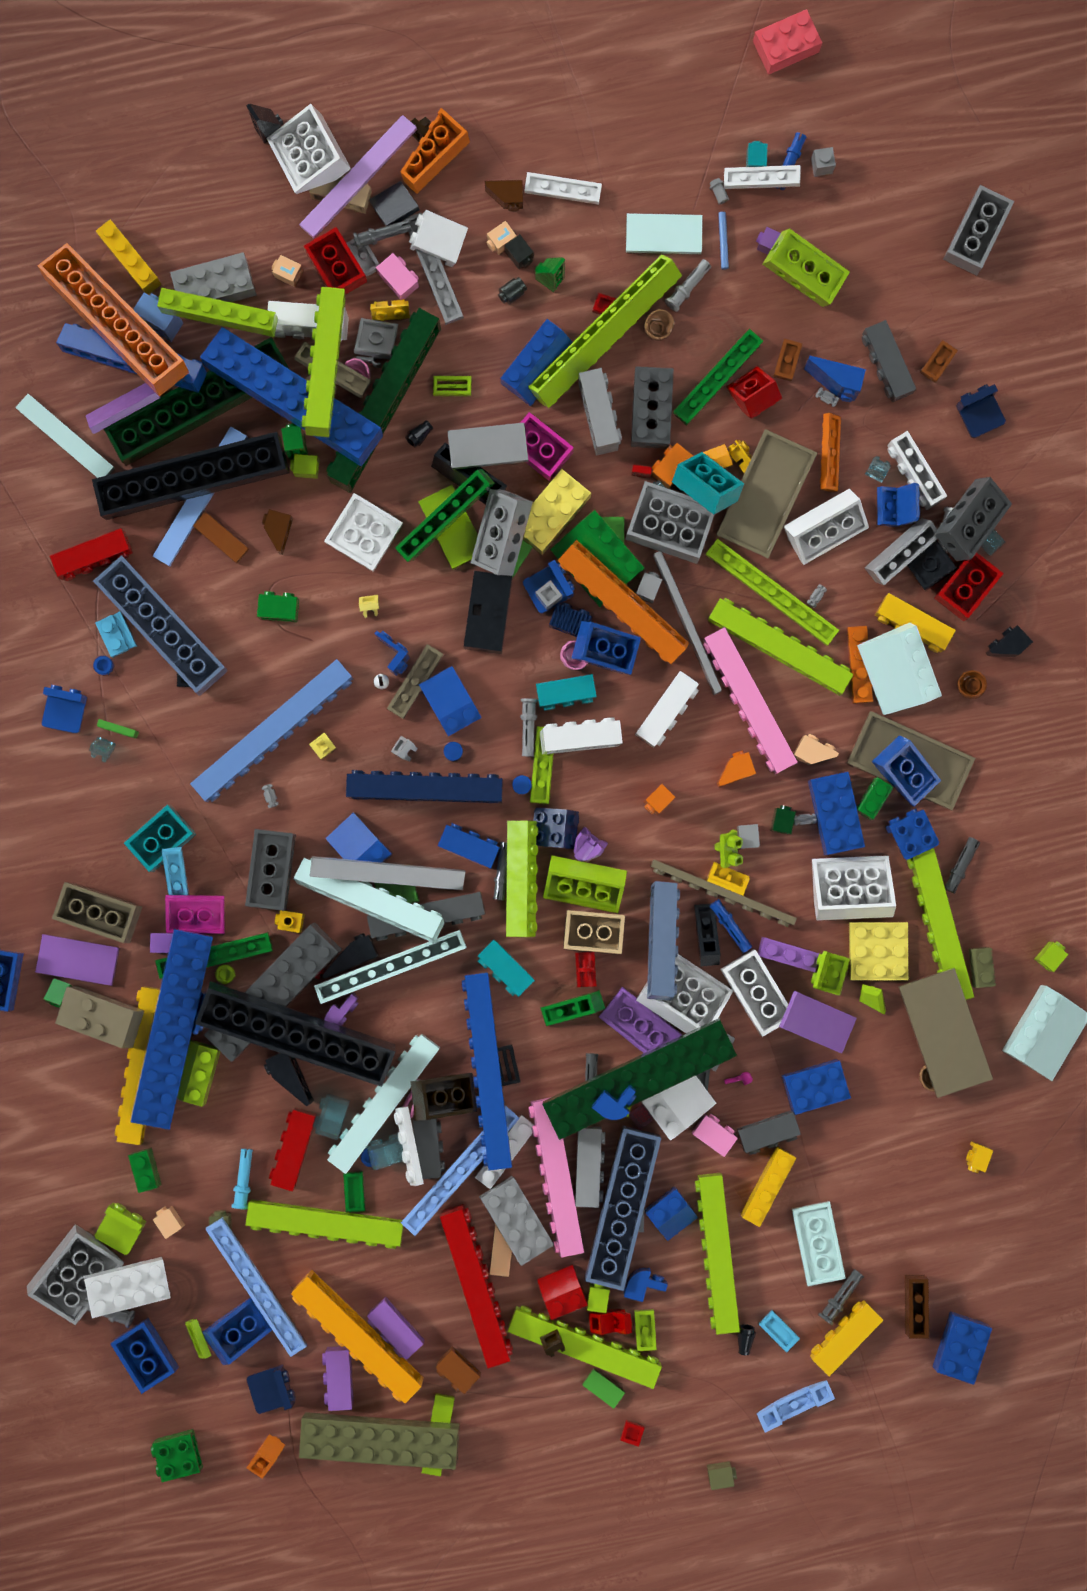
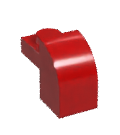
[589,1309,632,1335]

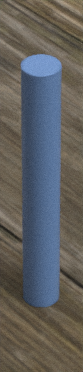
[718,212,729,270]

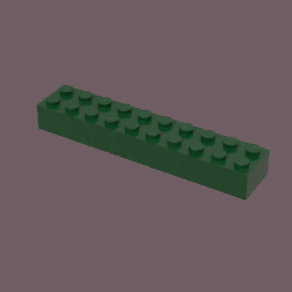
[326,308,441,494]
[104,337,289,466]
[542,1018,737,1140]

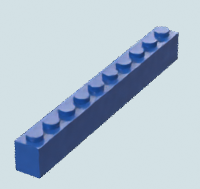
[462,973,512,1171]

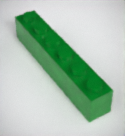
[395,469,495,562]

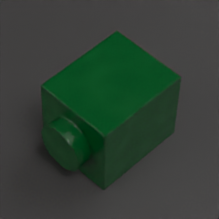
[770,805,796,835]

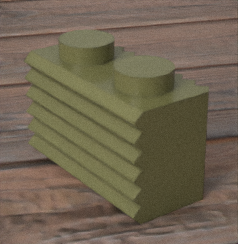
[969,947,996,988]

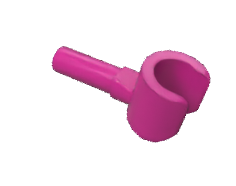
[725,1072,753,1085]

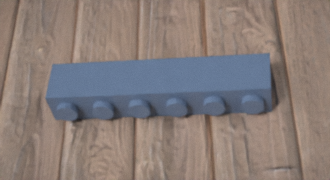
[647,881,680,1001]

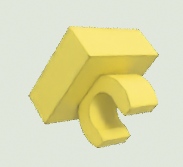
[359,595,379,618]
[309,733,336,760]

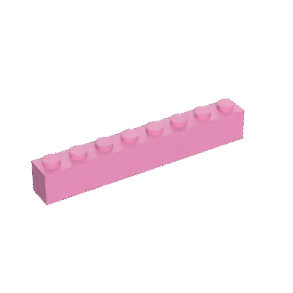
[702,627,797,774]
[528,1097,584,1258]

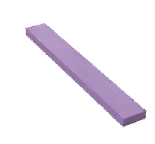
[299,115,417,239]

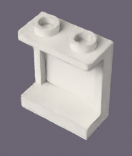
[409,210,468,267]

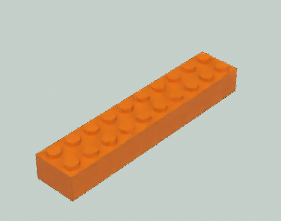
[37,243,189,397]

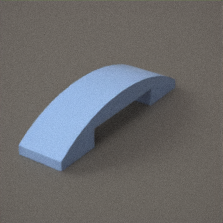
[757,1380,835,1432]

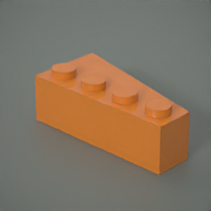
[401,108,470,194]

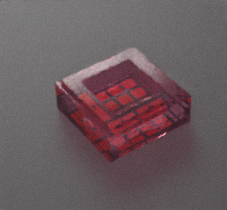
[629,1103,654,1130]

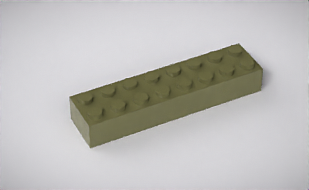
[299,1412,460,1470]

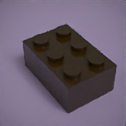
[410,1073,477,1121]

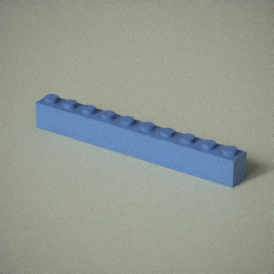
[190,659,354,802]

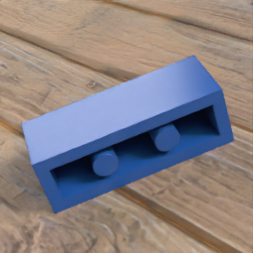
[438,823,500,869]

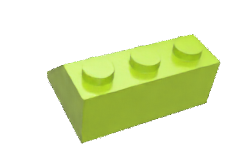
[177,1040,221,1107]

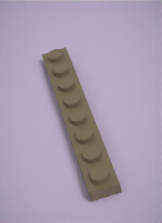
[650,860,797,927]

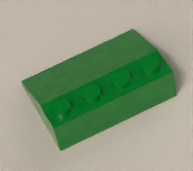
[550,510,644,608]

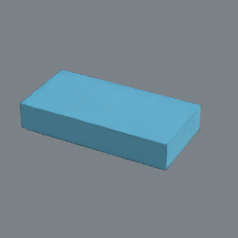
[758,1310,800,1353]

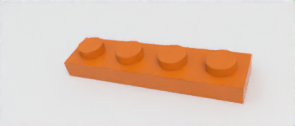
[820,413,841,492]
[847,626,873,704]

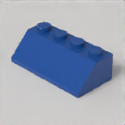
[500,319,573,407]

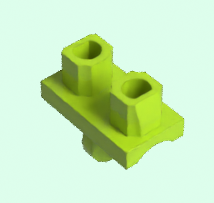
[714,830,743,868]

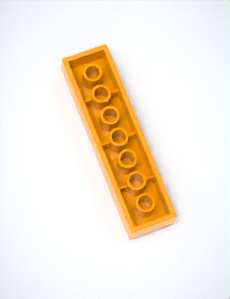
[291,1270,424,1404]

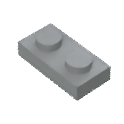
[346,239,379,277]

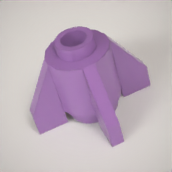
[573,827,608,862]

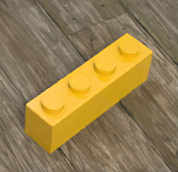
[96,219,162,295]
[874,593,956,653]
[740,1146,796,1227]
[810,1300,883,1377]

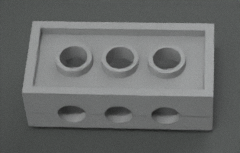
[471,489,533,576]

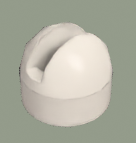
[374,674,389,690]

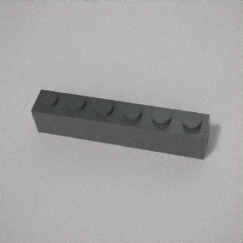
[367,892,485,941]

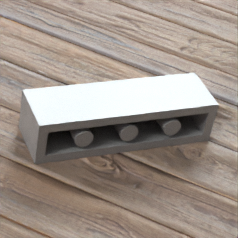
[864,518,938,585]
[575,1127,605,1208]

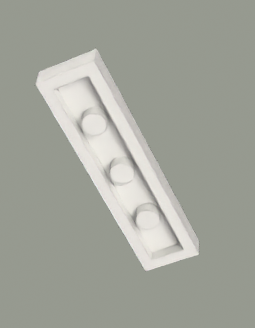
[724,165,801,189]
[524,172,602,205]
[394,1107,424,1186]
[475,1115,534,1189]

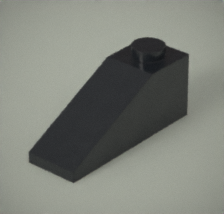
[246,104,283,144]
[694,903,721,967]
[322,933,379,979]

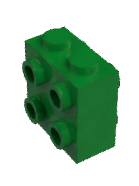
[151,1429,203,1483]

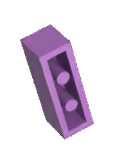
[757,937,819,972]
[367,1297,425,1360]
[322,1346,354,1411]

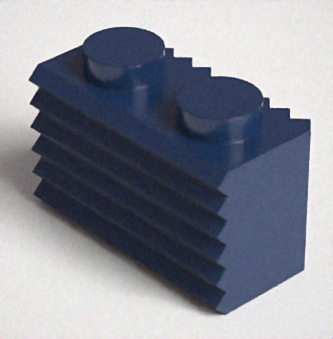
[549,602,593,637]

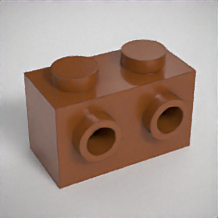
[436,1346,481,1394]

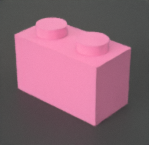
[376,253,419,300]
[691,1114,738,1157]

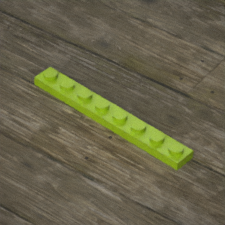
[705,539,839,646]

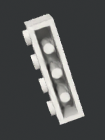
[887,431,947,510]
[635,671,699,748]

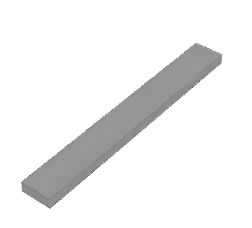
[653,551,722,695]
[309,856,465,890]

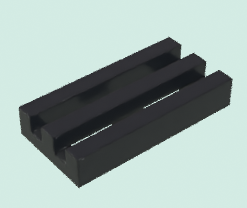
[498,1044,521,1086]

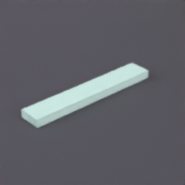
[16,394,115,478]

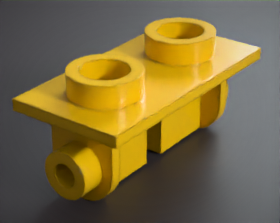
[370,299,410,321]
[728,440,752,474]

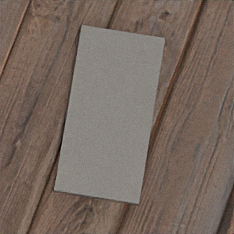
[448,423,528,470]

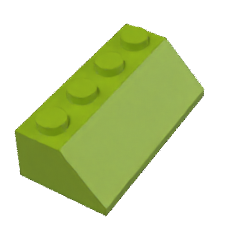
[543,856,627,913]

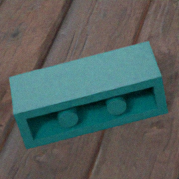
[536,674,597,711]
[478,939,535,997]

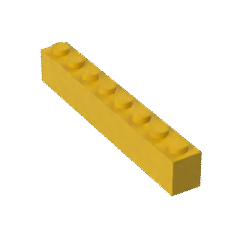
[115,986,160,1145]

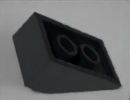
[264,1053,314,1106]

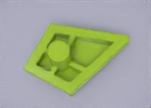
[859,984,886,1015]

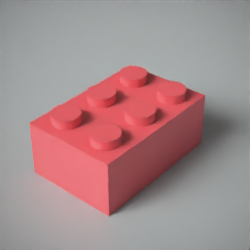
[753,9,822,75]

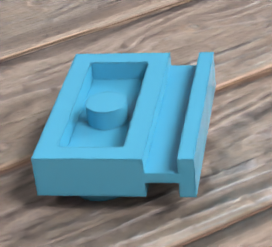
[95,611,137,658]

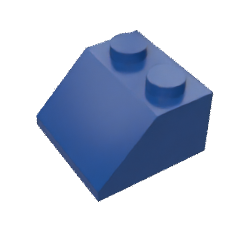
[644,1186,698,1241]

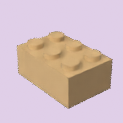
[563,910,625,954]

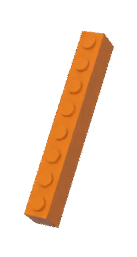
[558,539,689,664]

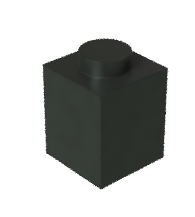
[505,234,534,269]

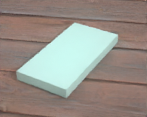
[626,213,702,254]
[792,1201,846,1286]

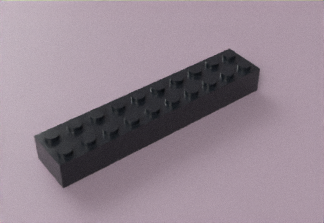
[92,432,290,520]
[195,981,396,1087]

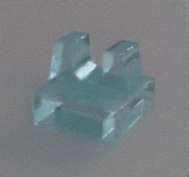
[865,456,891,483]
[982,530,1005,556]
[89,737,116,762]

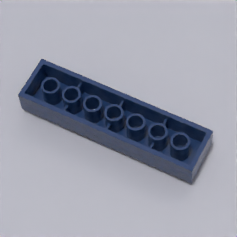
[346,770,503,803]

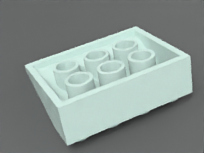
[857,623,942,715]
[1002,985,1087,1081]

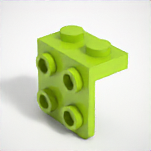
[811,951,850,996]
[95,1203,147,1255]

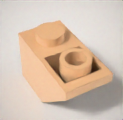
[793,734,839,765]

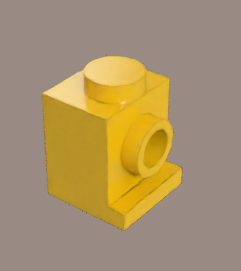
[274,910,305,933]
[966,1141,993,1174]

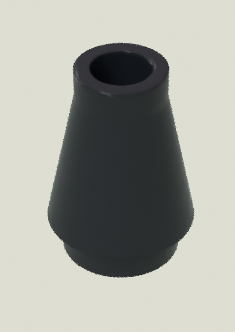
[405,420,433,448]
[737,1324,756,1356]

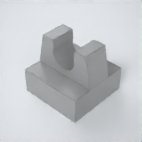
[391,736,418,762]

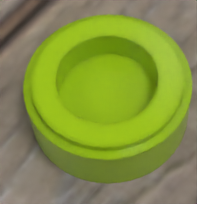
[215,965,235,984]

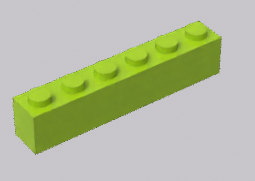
[157,288,278,337]
[506,821,538,937]

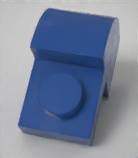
[592,1084,636,1120]
[623,1267,668,1302]

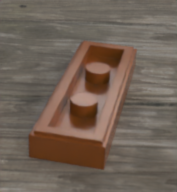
[193,512,249,564]

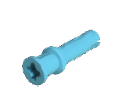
[231,1149,253,1209]

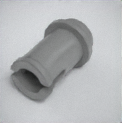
[709,178,729,204]

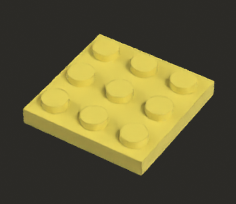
[849,922,909,980]

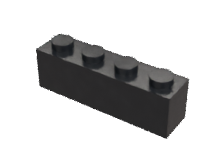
[431,442,507,505]

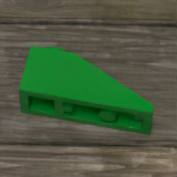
[535,257,565,293]
[541,990,605,1026]

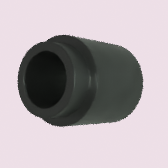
[498,277,527,305]

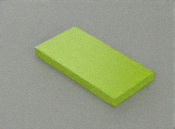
[418,485,478,570]

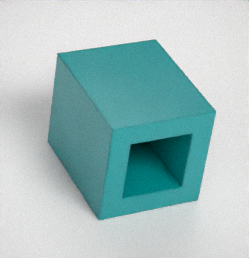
[746,141,768,167]

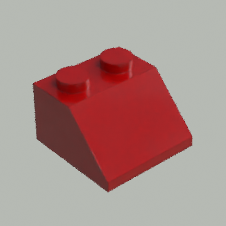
[726,366,782,419]
[537,1264,588,1320]

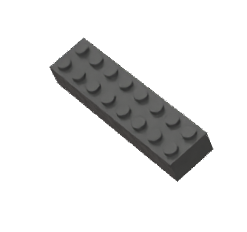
[204,922,342,1062]

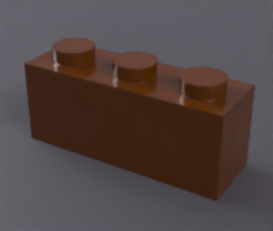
[905,1275,929,1339]

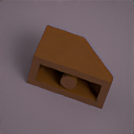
[485,180,523,212]
[262,509,293,555]

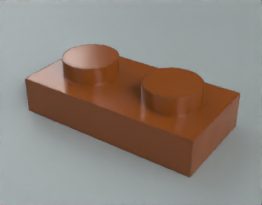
[773,339,802,381]
[920,340,958,383]

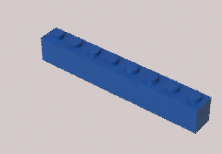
[56,323,207,392]

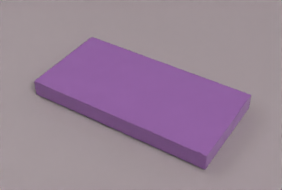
[85,383,160,434]
[35,934,120,986]
[599,987,682,1053]
[779,991,857,1053]

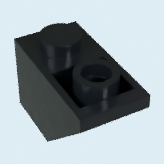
[986,625,1033,657]

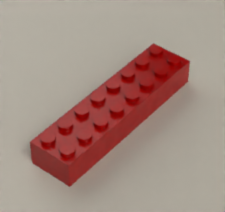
[440,1203,513,1368]

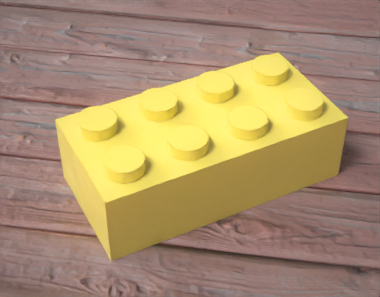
[523,469,591,555]

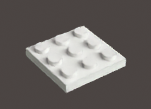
[324,493,403,572]

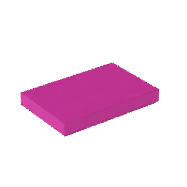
[165,895,225,934]

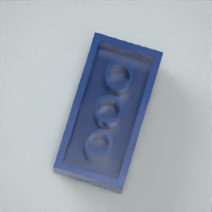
[808,771,865,855]

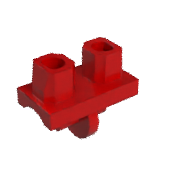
[575,952,597,988]

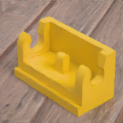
[706,862,750,896]

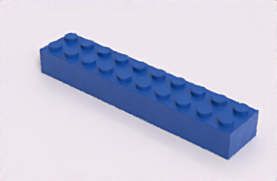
[200,327,383,466]
[130,928,213,1130]

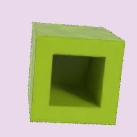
[290,454,319,479]
[1034,941,1068,972]
[586,1283,610,1313]

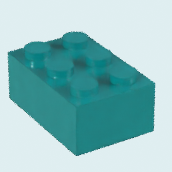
[672,452,744,514]
[124,805,196,872]

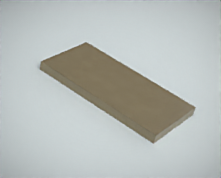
[717,429,817,558]
[846,711,975,811]
[898,968,993,1098]

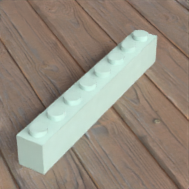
[294,858,444,943]
[314,930,467,1004]
[327,1034,440,1174]

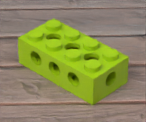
[762,228,850,307]

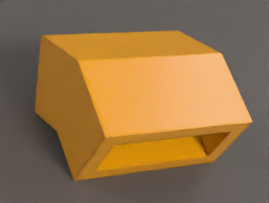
[703,444,733,468]

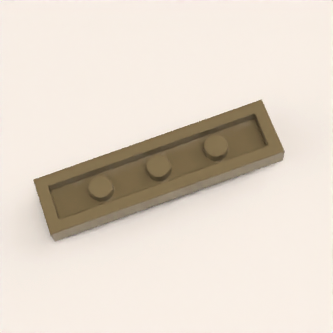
[295,341,371,398]
[387,644,444,719]

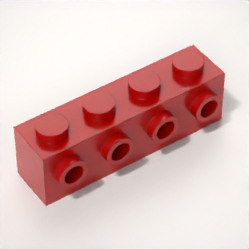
[50,528,133,581]
[269,1108,317,1192]

